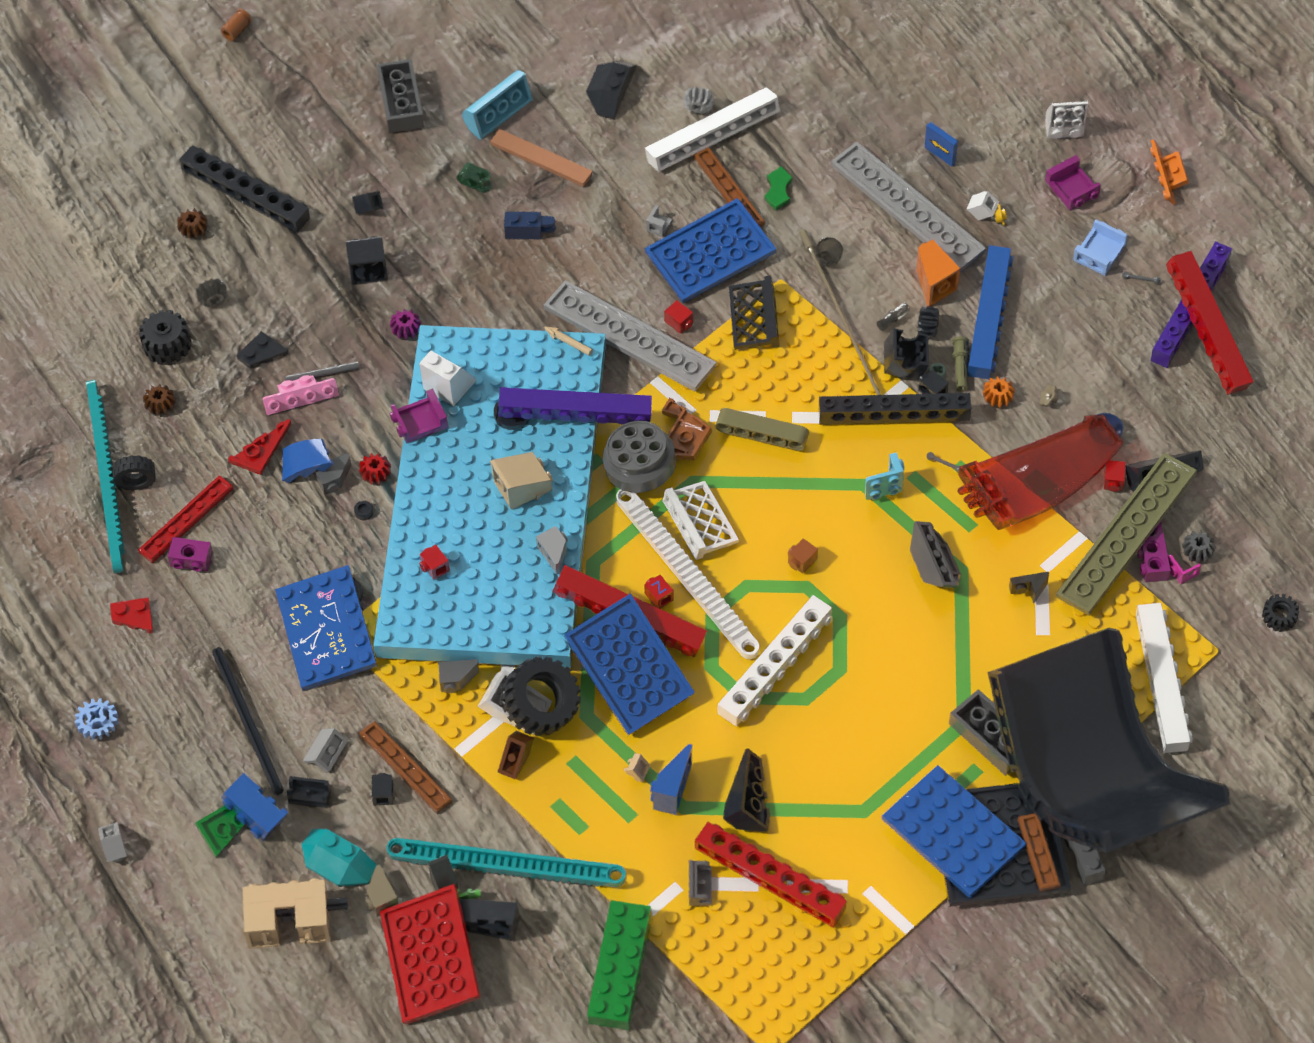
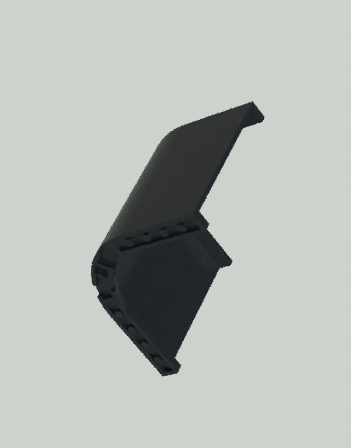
[987,628,1230,853]

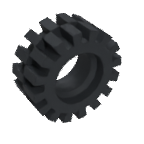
[1262,594,1299,632]

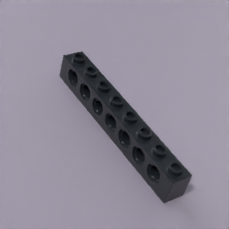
[179,145,310,233]
[818,393,972,425]

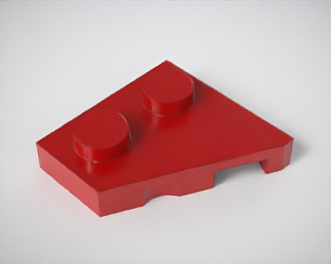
[110,597,153,634]

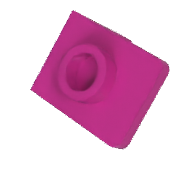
[1168,555,1201,584]

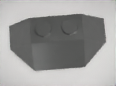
[910,521,961,588]

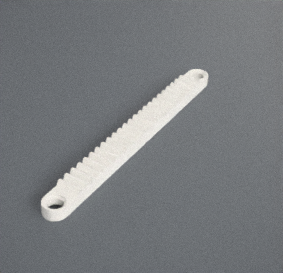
[616,489,759,659]

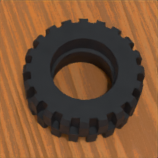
[501,656,581,736]

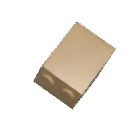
[490,452,553,510]

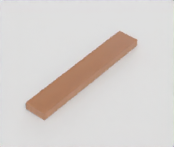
[490,129,593,187]

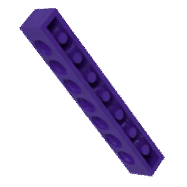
[1151,241,1232,368]

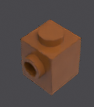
[788,538,818,574]

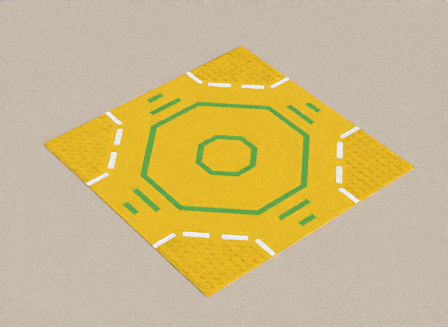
[362,280,1218,1043]

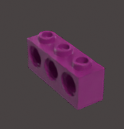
[1137,522,1171,582]

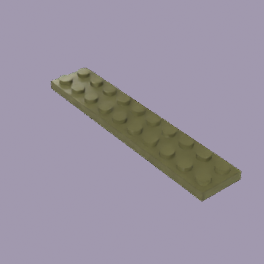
[1056,453,1197,616]

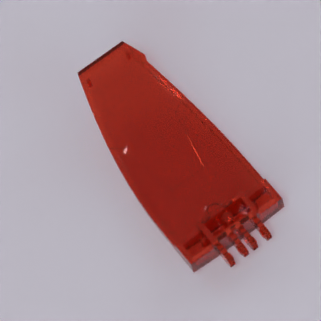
[957,415,1124,531]

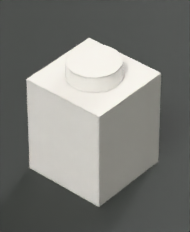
[966,191,999,220]

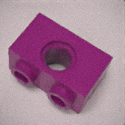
[168,537,213,572]

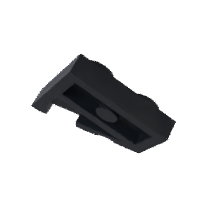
[236,331,289,369]

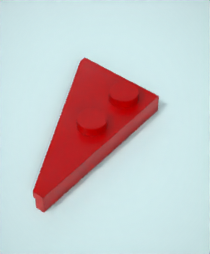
[228,419,291,475]

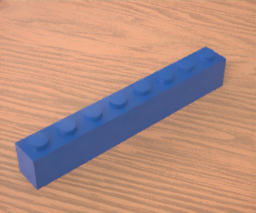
[967,245,1014,380]

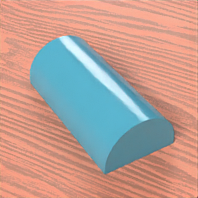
[462,70,533,140]

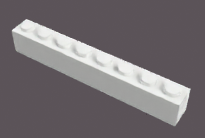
[645,87,780,172]
[1136,603,1192,753]

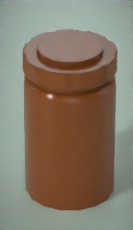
[220,8,252,41]

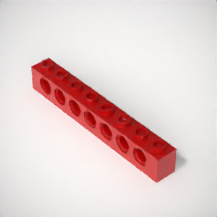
[695,822,847,928]

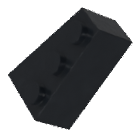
[460,899,520,941]

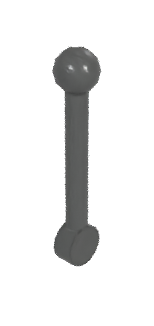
[1122,271,1161,284]
[927,452,963,473]

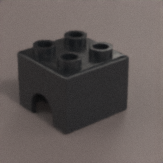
[346,236,388,285]
[884,328,929,380]

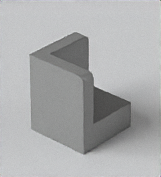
[646,205,672,237]

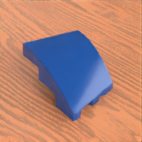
[282,439,333,483]

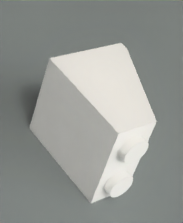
[419,351,476,407]

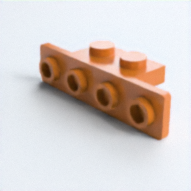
[1150,139,1189,205]

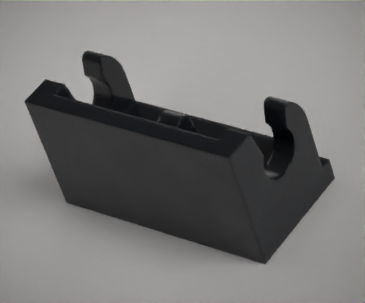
[287,776,331,808]

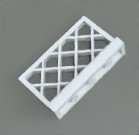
[663,481,739,560]

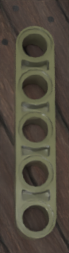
[715,408,809,451]

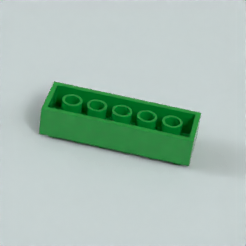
[587,900,653,1031]

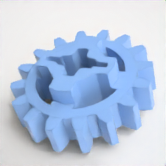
[75,698,118,740]

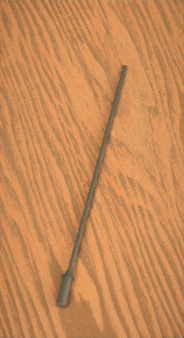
[799,229,881,395]

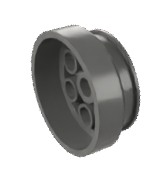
[603,421,677,493]

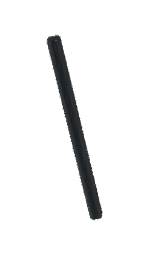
[212,647,284,795]

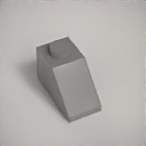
[536,526,568,574]
[98,822,127,862]

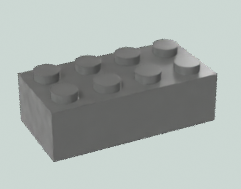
[377,59,424,133]
[949,689,1011,776]

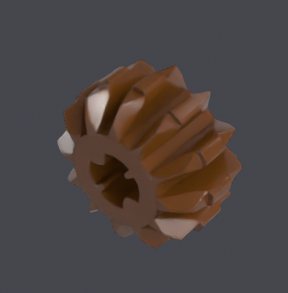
[177,208,208,239]
[143,384,175,416]

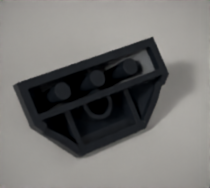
[586,60,637,120]

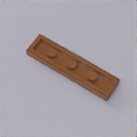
[1018,814,1060,892]

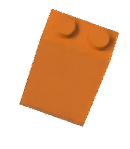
[916,239,960,306]

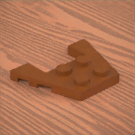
[662,397,712,460]

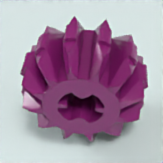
[390,308,421,340]

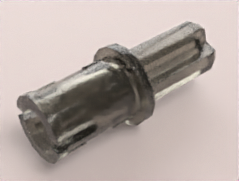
[876,303,910,331]

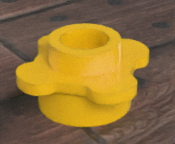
[994,204,1007,226]

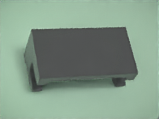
[689,860,711,906]

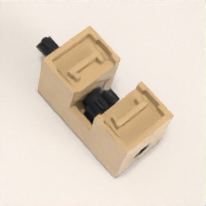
[242,879,348,949]

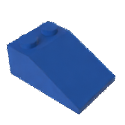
[650,744,693,815]

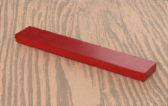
[138,475,234,564]

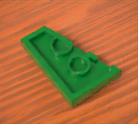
[195,806,245,858]

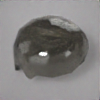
[814,237,843,267]

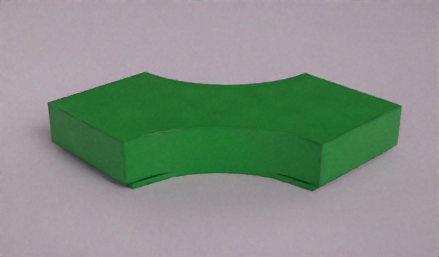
[764,166,792,211]

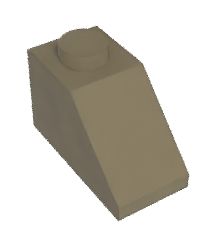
[365,865,398,916]

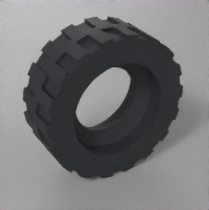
[113,455,156,491]

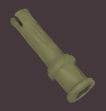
[952,336,969,392]

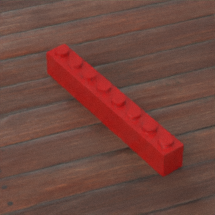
[1166,251,1254,395]
[552,565,707,658]

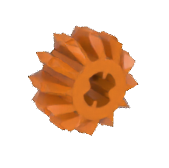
[983,376,1015,409]

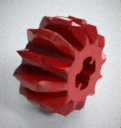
[359,453,391,485]

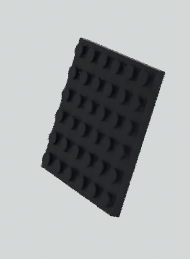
[943,783,1071,907]

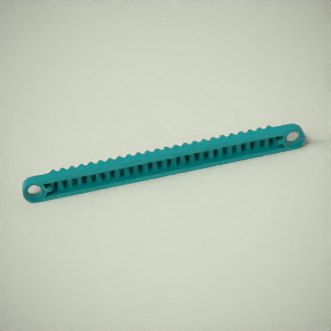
[86,380,125,574]
[386,838,627,887]

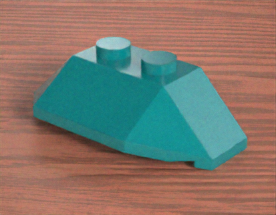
[301,828,378,887]

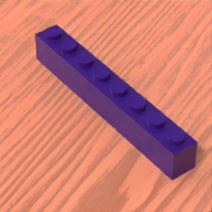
[498,387,652,425]

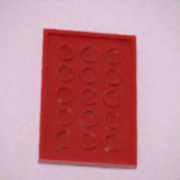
[380,884,481,1025]

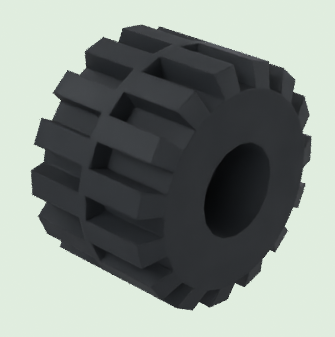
[139,310,191,365]

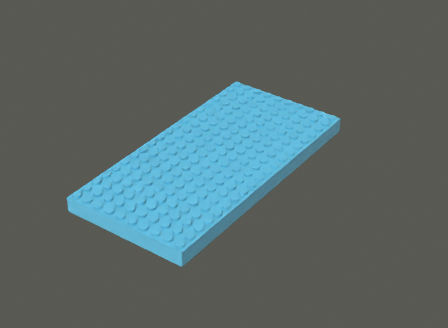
[373,325,606,668]

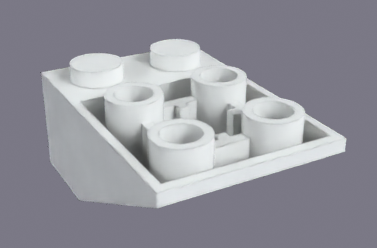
[1045,101,1088,139]

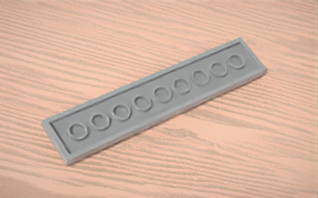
[831,142,986,272]
[544,280,717,392]

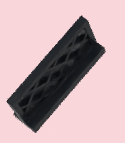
[729,275,780,350]

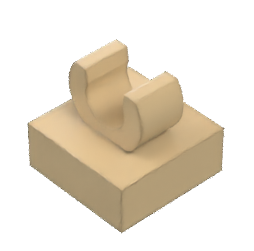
[624,754,651,782]

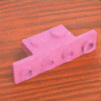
[262,375,339,415]

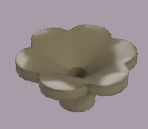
[1039,385,1058,406]

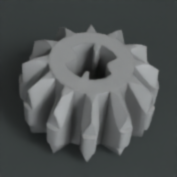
[683,86,714,114]

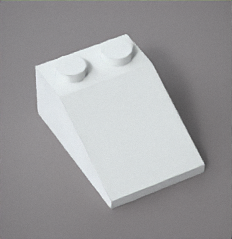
[478,669,553,734]

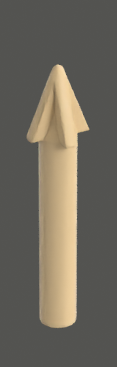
[544,326,593,356]

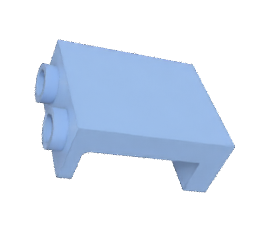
[1073,220,1128,276]

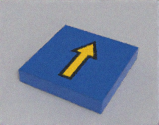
[924,122,958,167]

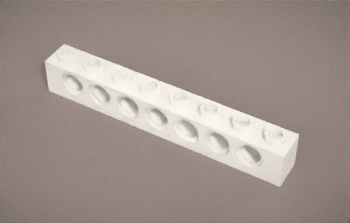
[718,595,832,727]

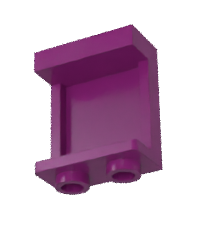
[1045,155,1101,211]
[389,389,449,444]

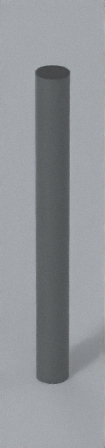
[284,362,359,381]

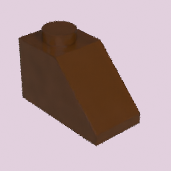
[497,730,534,779]

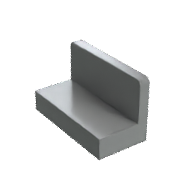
[303,728,348,772]

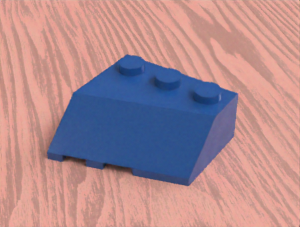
[221,773,288,841]

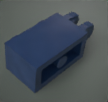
[504,212,556,240]

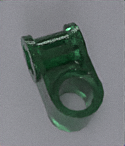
[456,162,492,193]

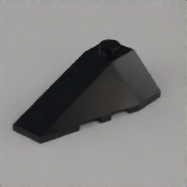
[1125,450,1204,492]
[723,748,770,832]

